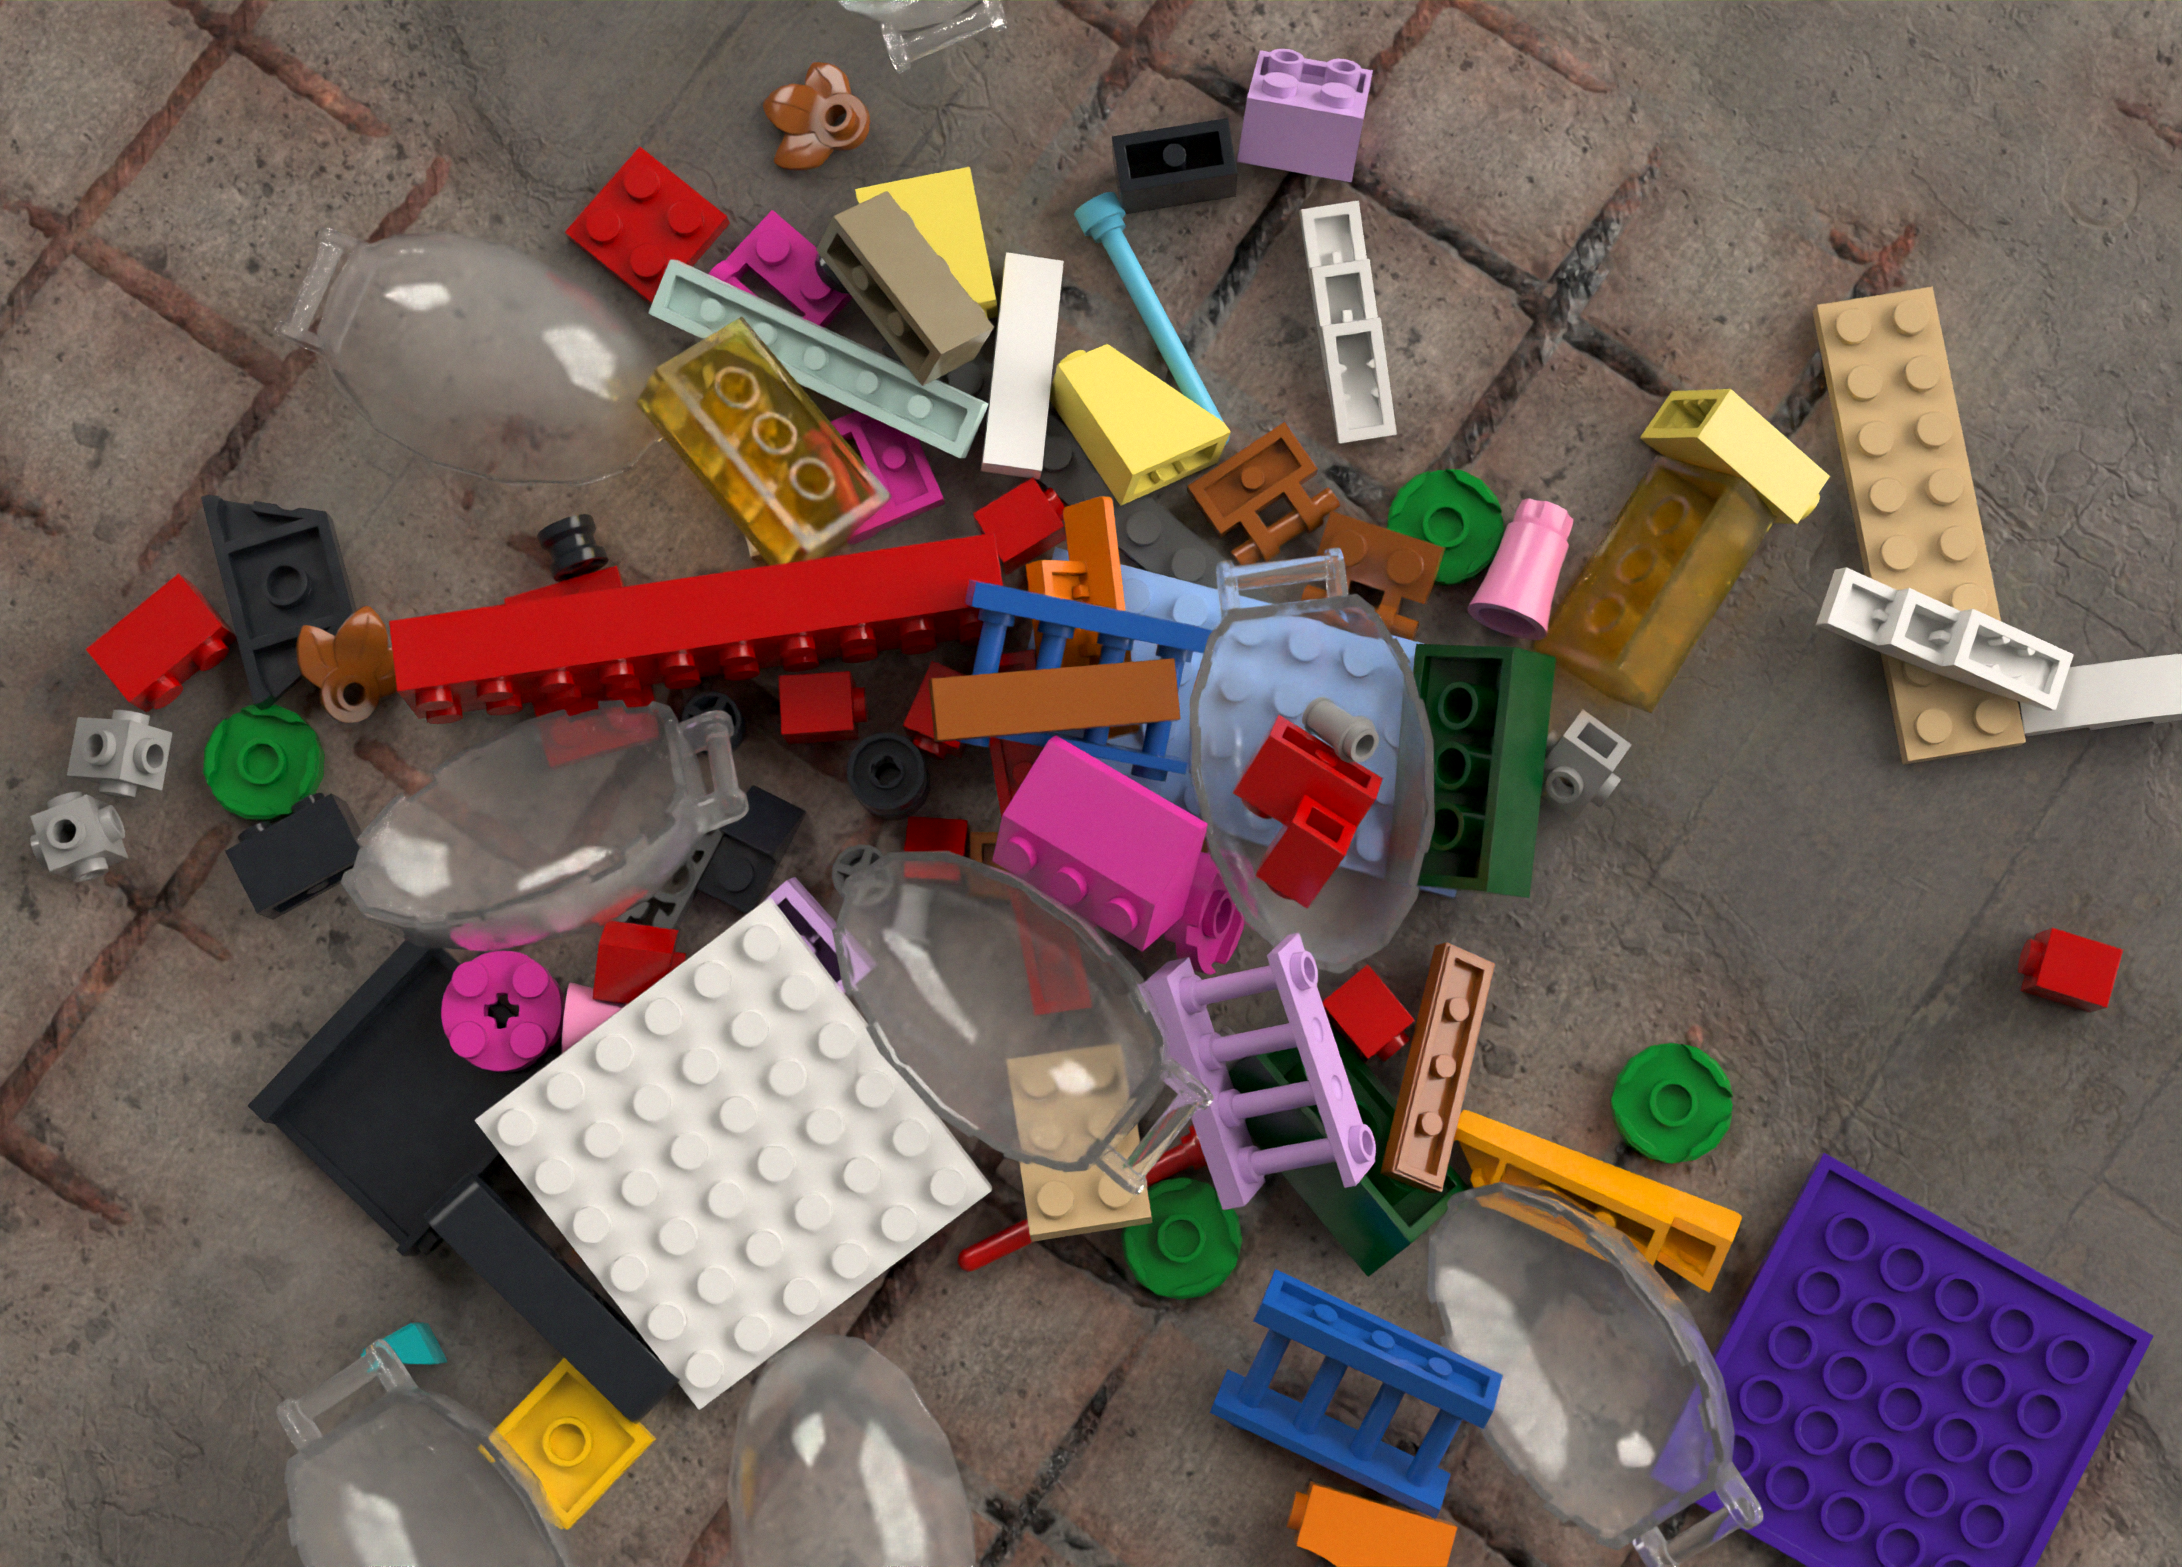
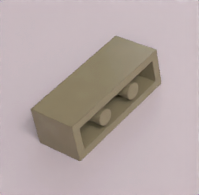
[816,191,994,386]

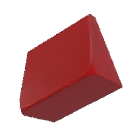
[902,816,968,880]

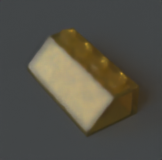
[635,316,892,565]
[1533,454,1777,713]

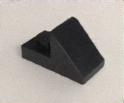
[697,785,807,914]

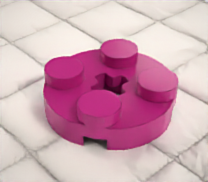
[1164,851,1250,975]
[441,950,565,1073]

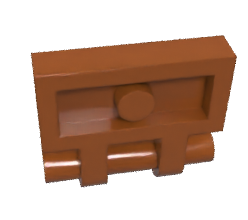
[1187,422,1340,571]
[1300,511,1446,641]

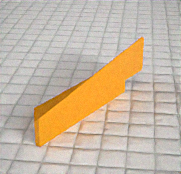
[1454,1110,1742,1293]

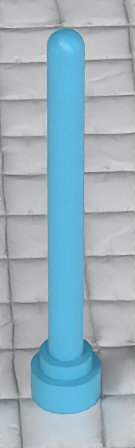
[1074,192,1230,445]

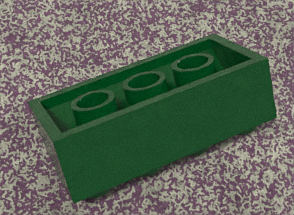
[1389,644,1556,898]
[1228,1020,1470,1277]

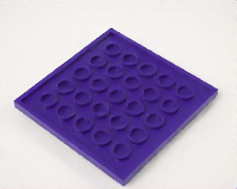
[1648,1153,2153,1567]

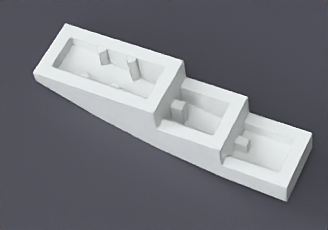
[1299,200,1397,443]
[1816,567,2074,711]
[2020,654,2182,736]

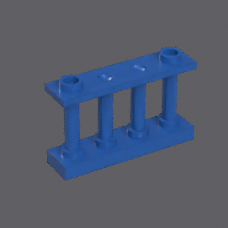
[955,579,1215,782]
[1209,1269,1503,1519]

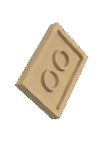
[1006,1043,1152,1242]

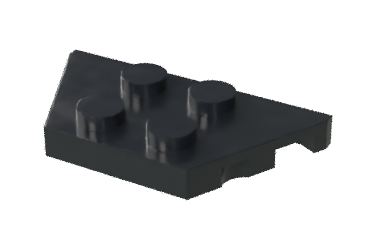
[201,494,357,710]

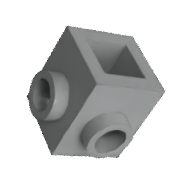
[67,710,172,799]
[1541,710,1631,820]
[30,791,129,882]

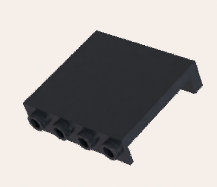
[248,928,558,1256]

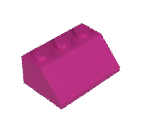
[993,735,1208,952]

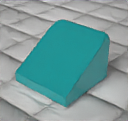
[360,1322,447,1364]

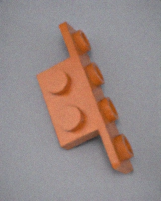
[1026,496,1140,740]

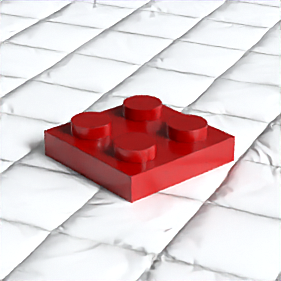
[565,146,730,306]

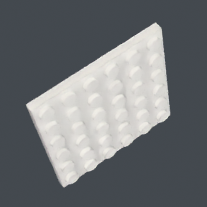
[475,897,992,1410]

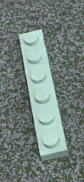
[648,259,989,458]

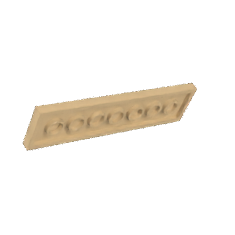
[1813,286,2026,765]

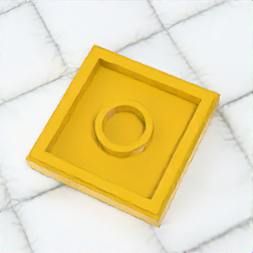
[481,1357,656,1530]

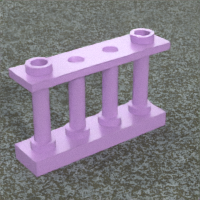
[1145,933,1376,1210]

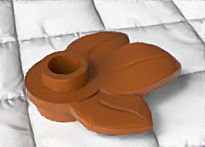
[763,62,870,171]
[296,606,397,723]

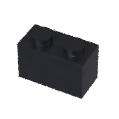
[1112,118,1238,214]
[225,793,378,920]

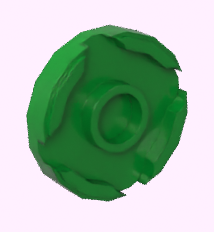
[1386,469,1504,587]
[203,704,325,822]
[1610,1043,1733,1164]
[1121,1177,1242,1300]

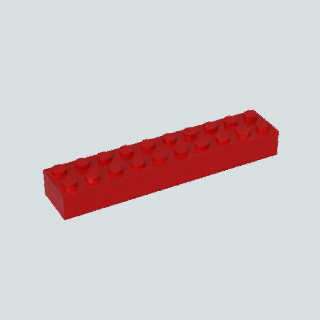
[389,533,1003,724]

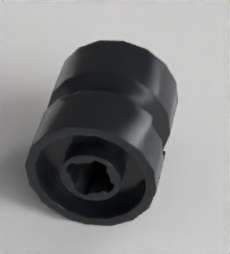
[847,732,930,821]

